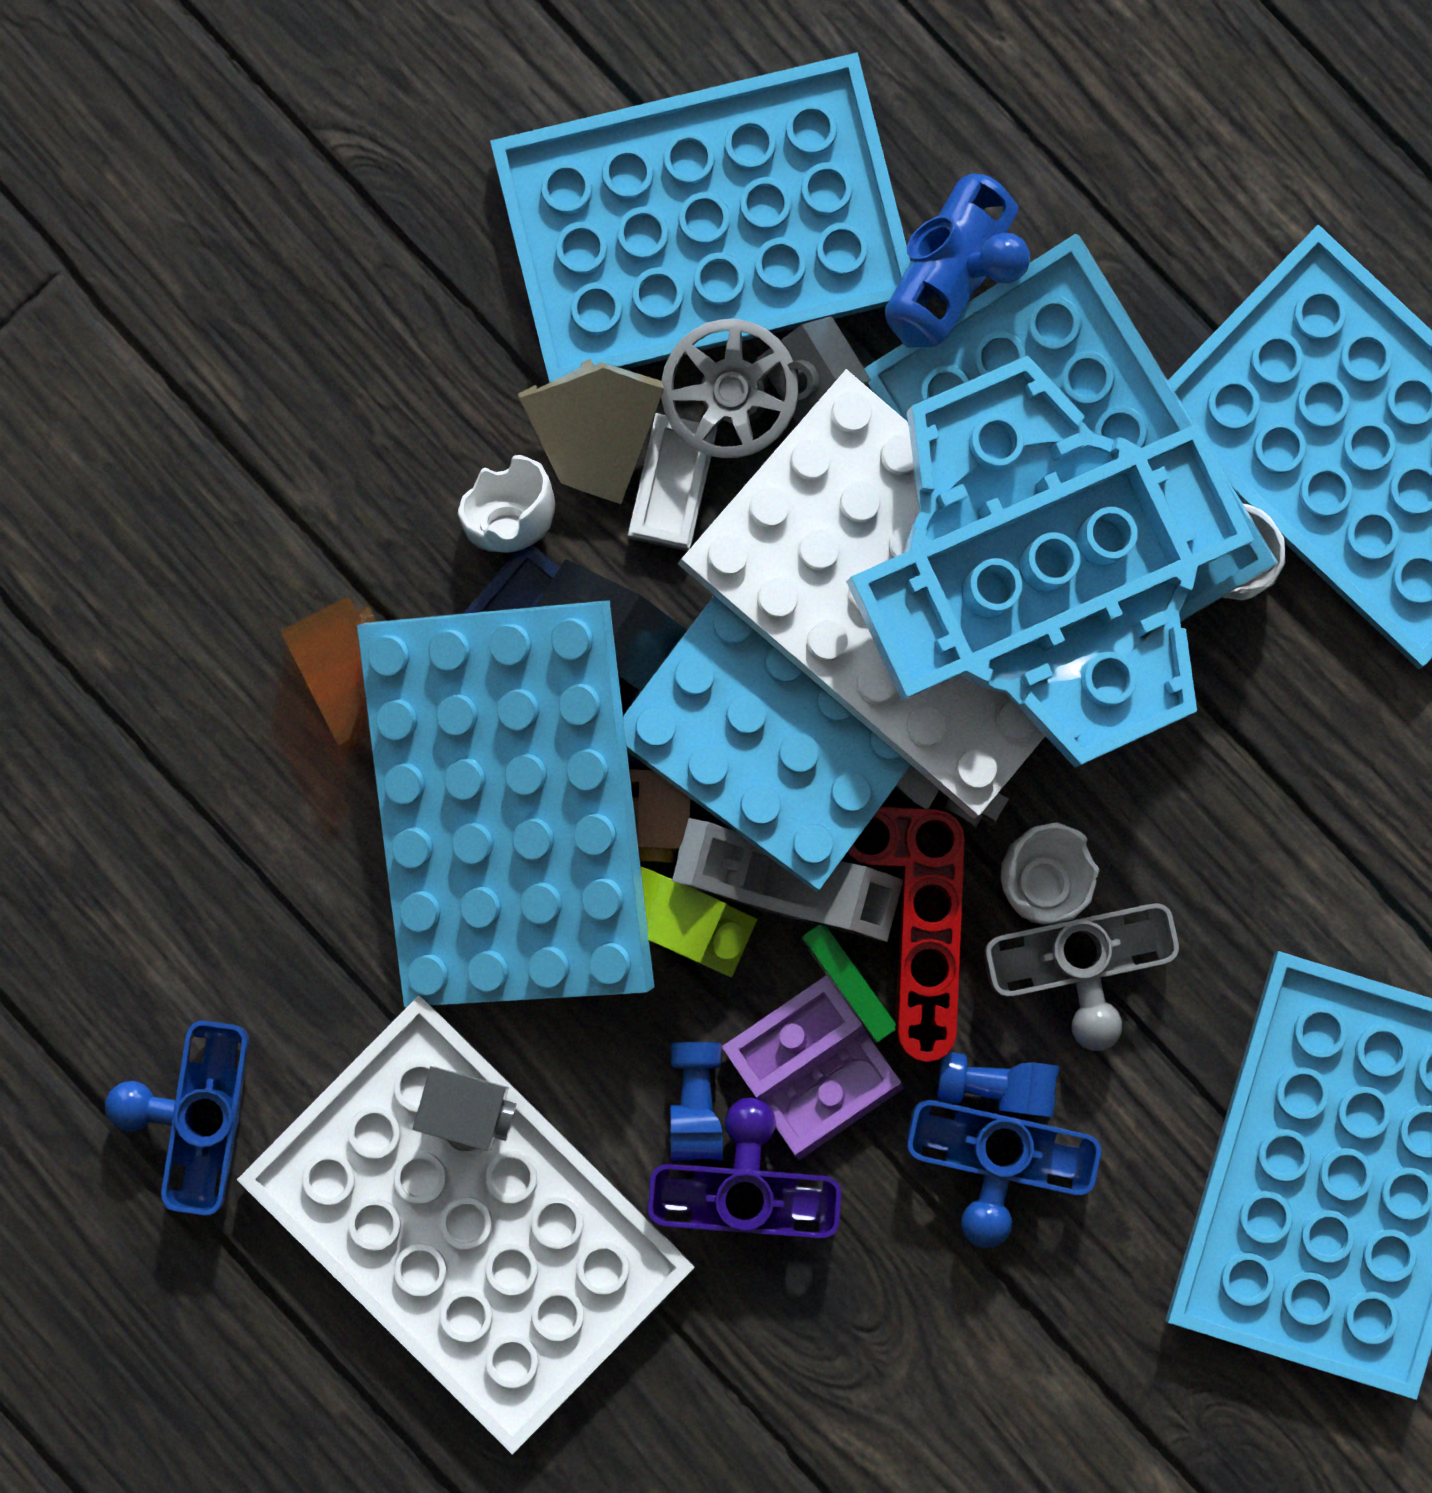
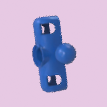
[885,173,1030,348]
[105,1021,250,1215]
[906,1100,1101,1248]

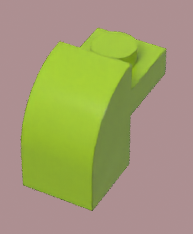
[640,866,757,977]

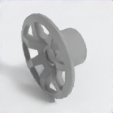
[661,319,799,458]

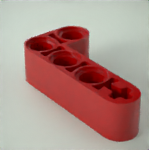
[845,807,964,1062]

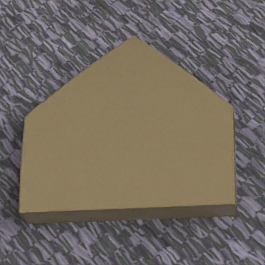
[518,359,664,504]

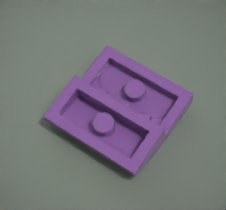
[722,975,904,1161]

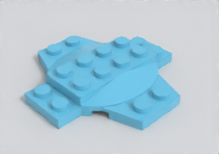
[846,356,1254,768]

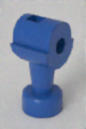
[670,1042,723,1162]
[936,1051,1060,1118]

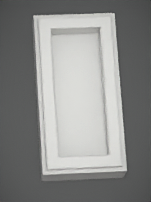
[628,413,717,552]

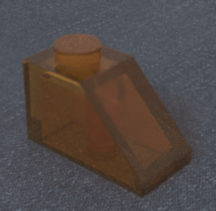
[280,596,378,750]

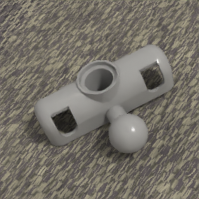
[984,903,1179,1051]

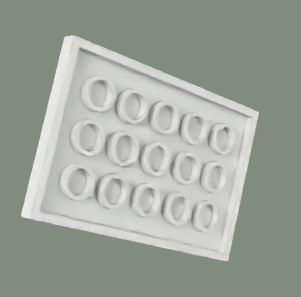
[678,369,1045,819]
[237,995,695,1455]

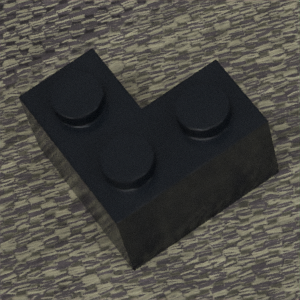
[535,559,687,705]

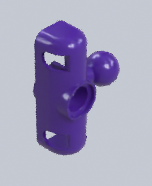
[648,1097,841,1238]

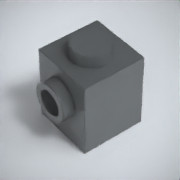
[756,316,871,423]
[412,1066,517,1151]

